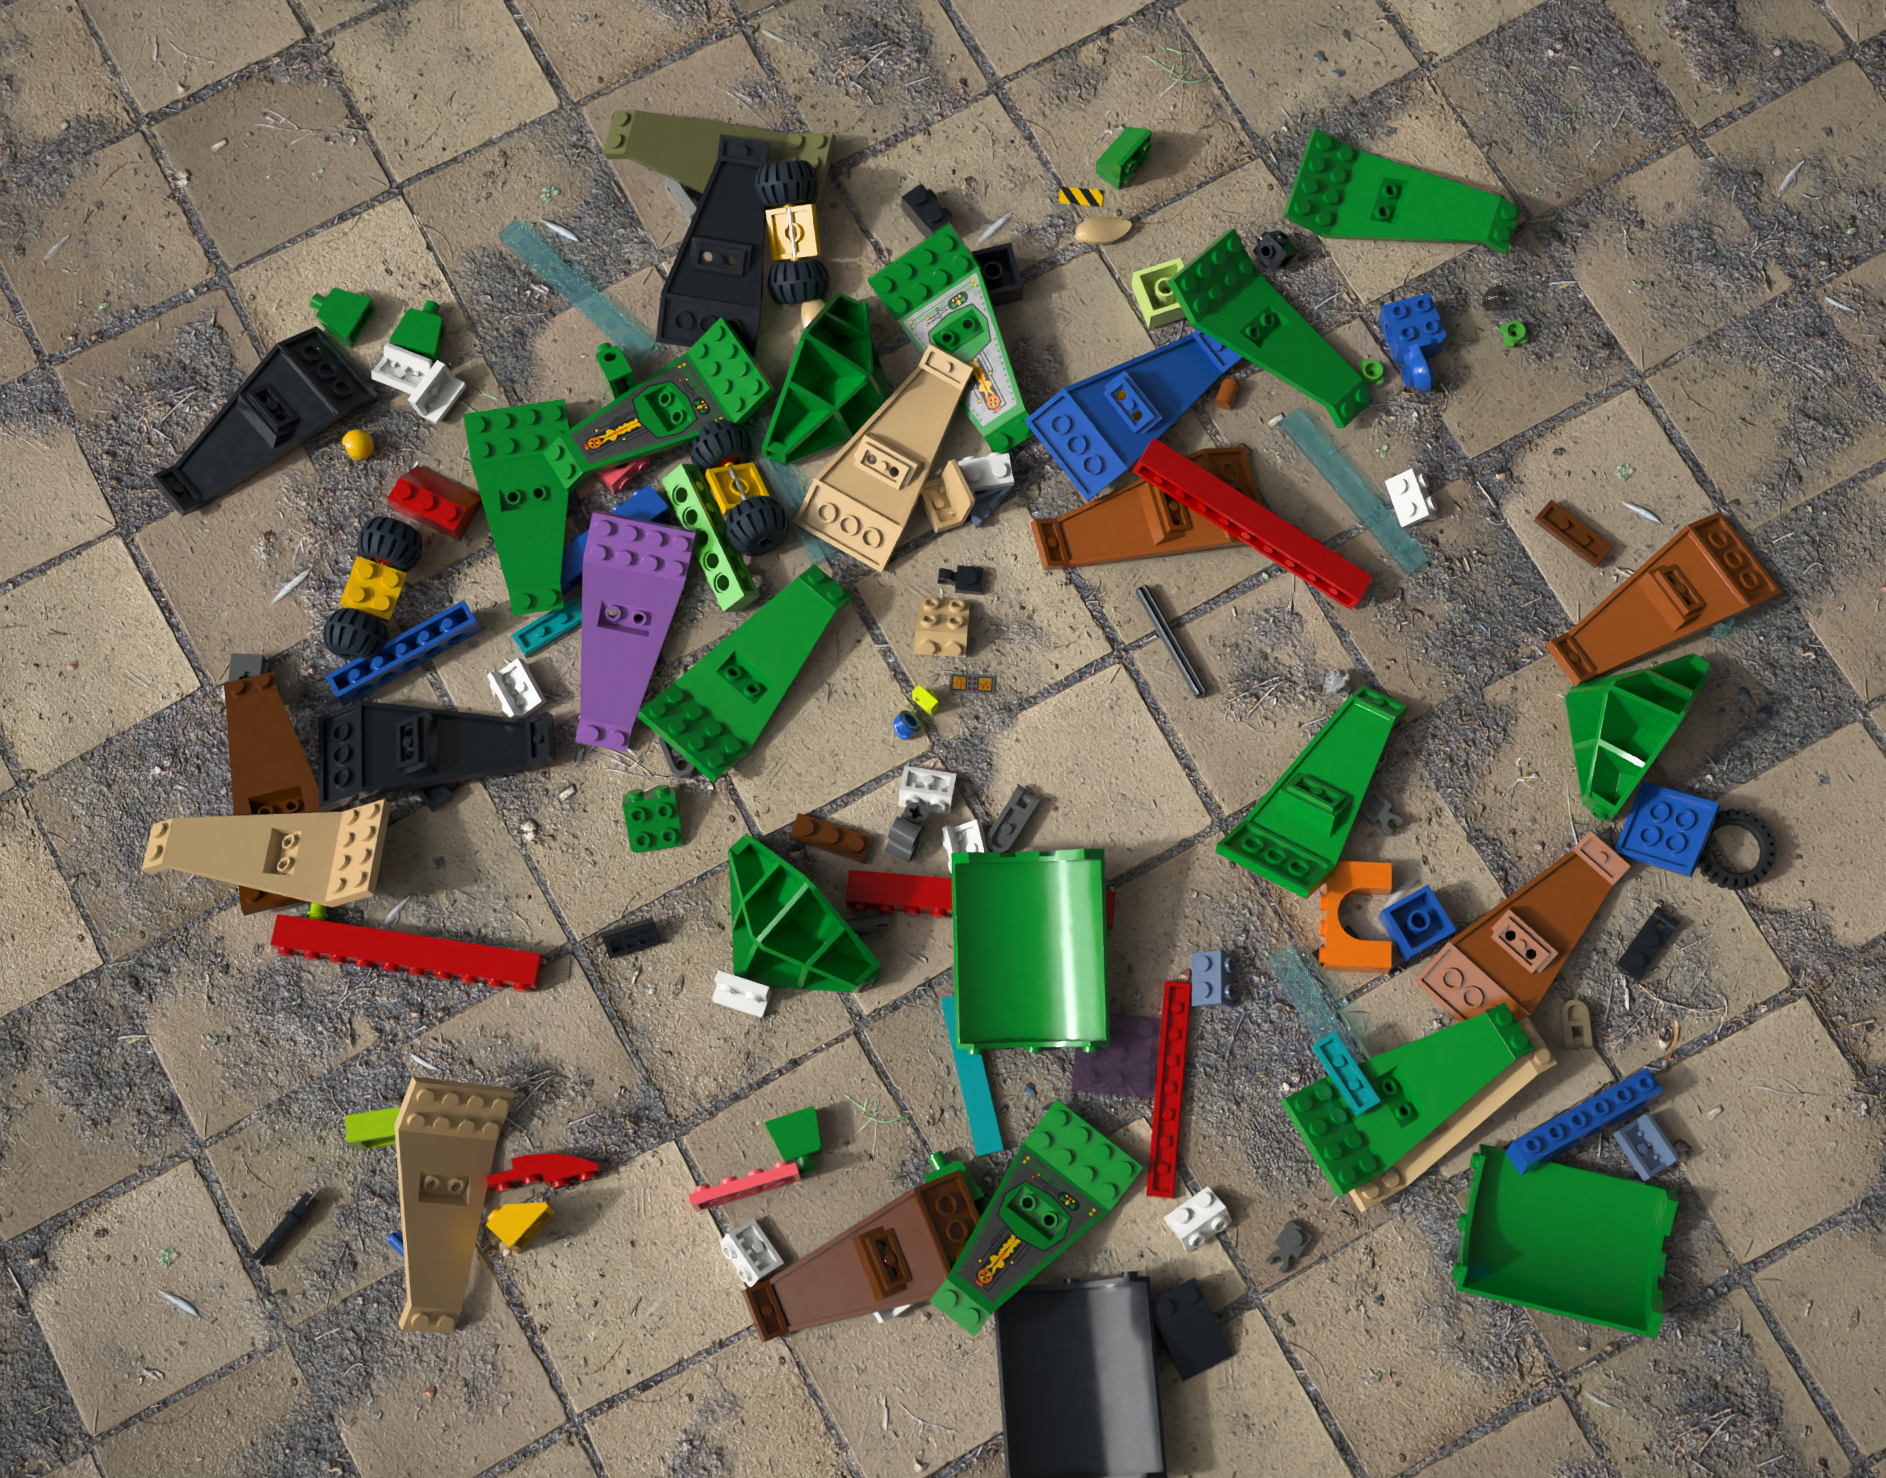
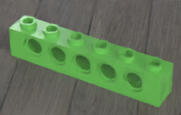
[661,463,760,612]

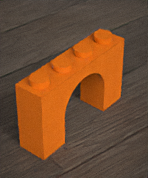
[1319,861,1392,974]

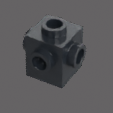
[1252,230,1298,272]

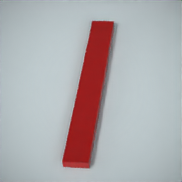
[1146,980,1192,1199]

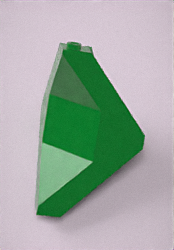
[762,292,892,466]
[1564,652,1715,822]
[727,833,882,993]

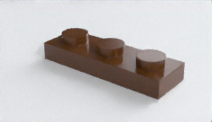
[1534,500,1613,568]
[789,813,873,864]

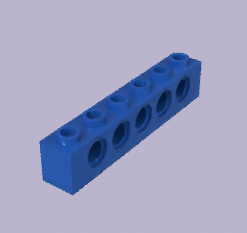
[325,600,481,707]
[1505,1068,1663,1176]

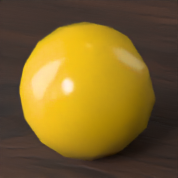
[342,429,374,461]

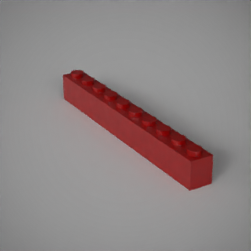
[1132,438,1373,610]
[846,870,1116,929]
[270,914,544,993]

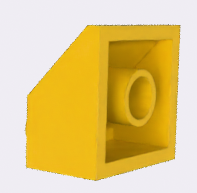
[486,1202,556,1254]

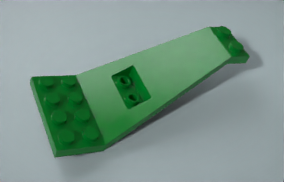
[1283,128,1521,254]
[1167,228,1374,429]
[463,399,570,616]
[637,564,853,783]
[1280,1002,1535,1198]

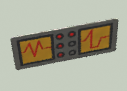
[949,673,995,694]

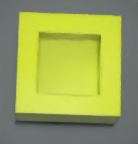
[912,685,938,716]

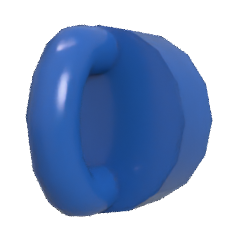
[893,710,920,740]

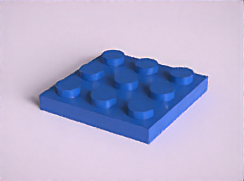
[1614,782,1721,878]

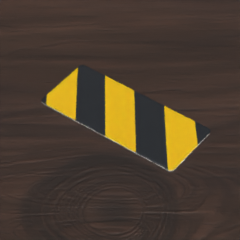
[1059,186,1103,207]

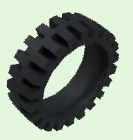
[1696,809,1777,890]

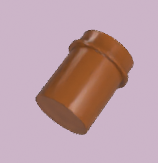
[1214,378,1240,410]

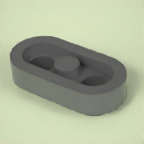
[659,737,696,779]

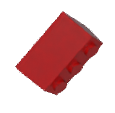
[387,465,482,542]

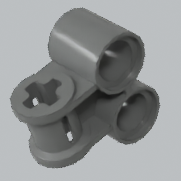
[885,802,928,862]

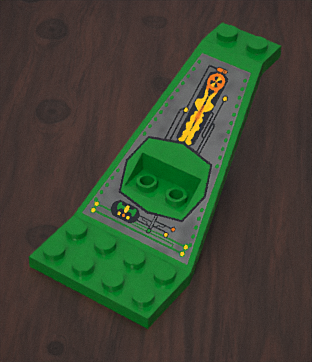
[867,222,1034,454]
[543,317,776,492]
[930,1099,1145,1336]

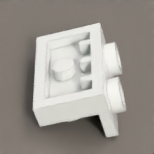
[898,766,957,814]
[712,970,771,1018]
[720,1218,784,1287]

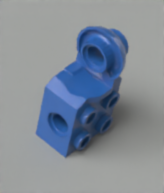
[1378,292,1447,393]

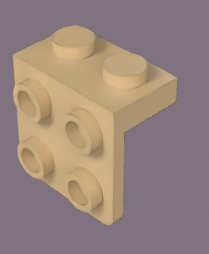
[919,459,975,533]
[914,597,970,658]

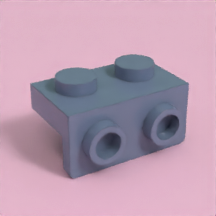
[1192,950,1236,1008]
[1612,1112,1680,1181]

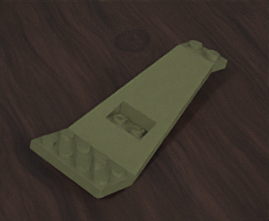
[603,110,837,224]

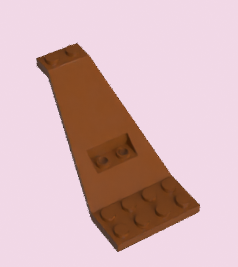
[1030,447,1262,570]
[1545,512,1782,687]
[1413,830,1632,1022]

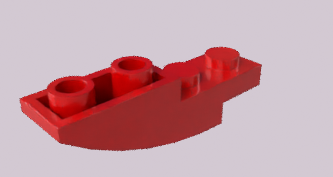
[486,1154,602,1193]

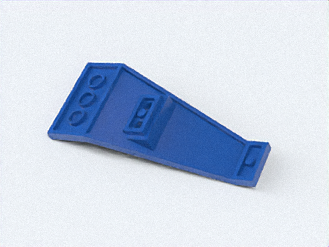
[1024,329,1243,502]

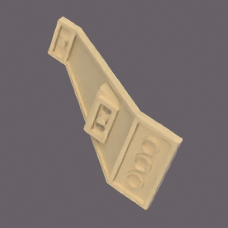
[793,343,976,573]
[142,799,391,907]
[1349,1017,1558,1213]
[395,1076,515,1333]

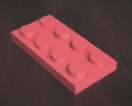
[688,1160,802,1212]

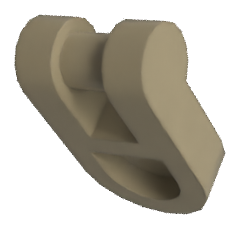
[1560,1000,1593,1050]

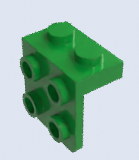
[622,785,683,853]

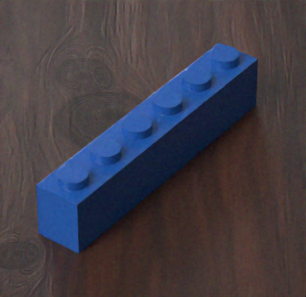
[561,485,671,596]

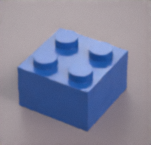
[1378,885,1457,963]

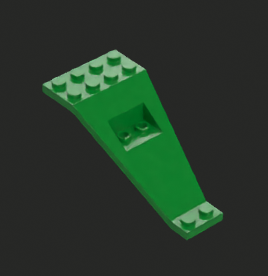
[1215,685,1408,899]

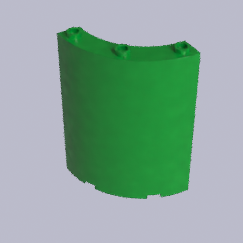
[951,849,1110,1055]
[1451,1144,1678,1339]

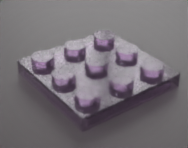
[1071,1013,1159,1100]

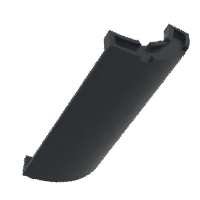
[994,1271,1167,1478]

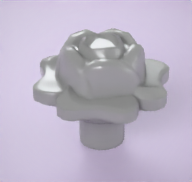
[1325,669,1351,695]

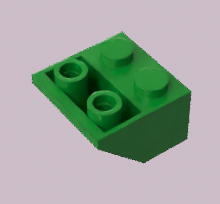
[1095,127,1152,190]

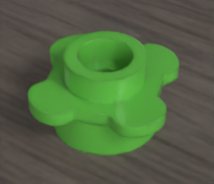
[1499,321,1528,348]
[1359,360,1385,386]

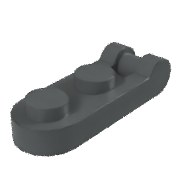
[986,785,1042,853]

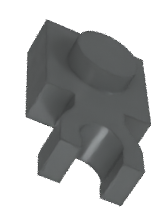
[1359,787,1403,837]
[1265,1220,1312,1274]

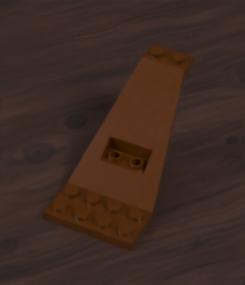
[224,671,324,916]
[741,1170,980,1343]

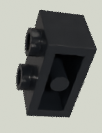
[902,183,953,238]

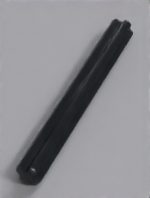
[1136,585,1208,699]

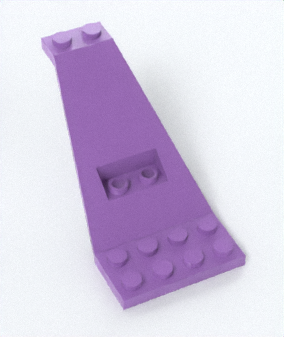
[575,510,696,752]

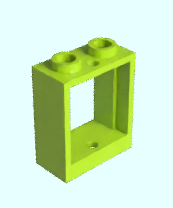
[344,1107,401,1151]

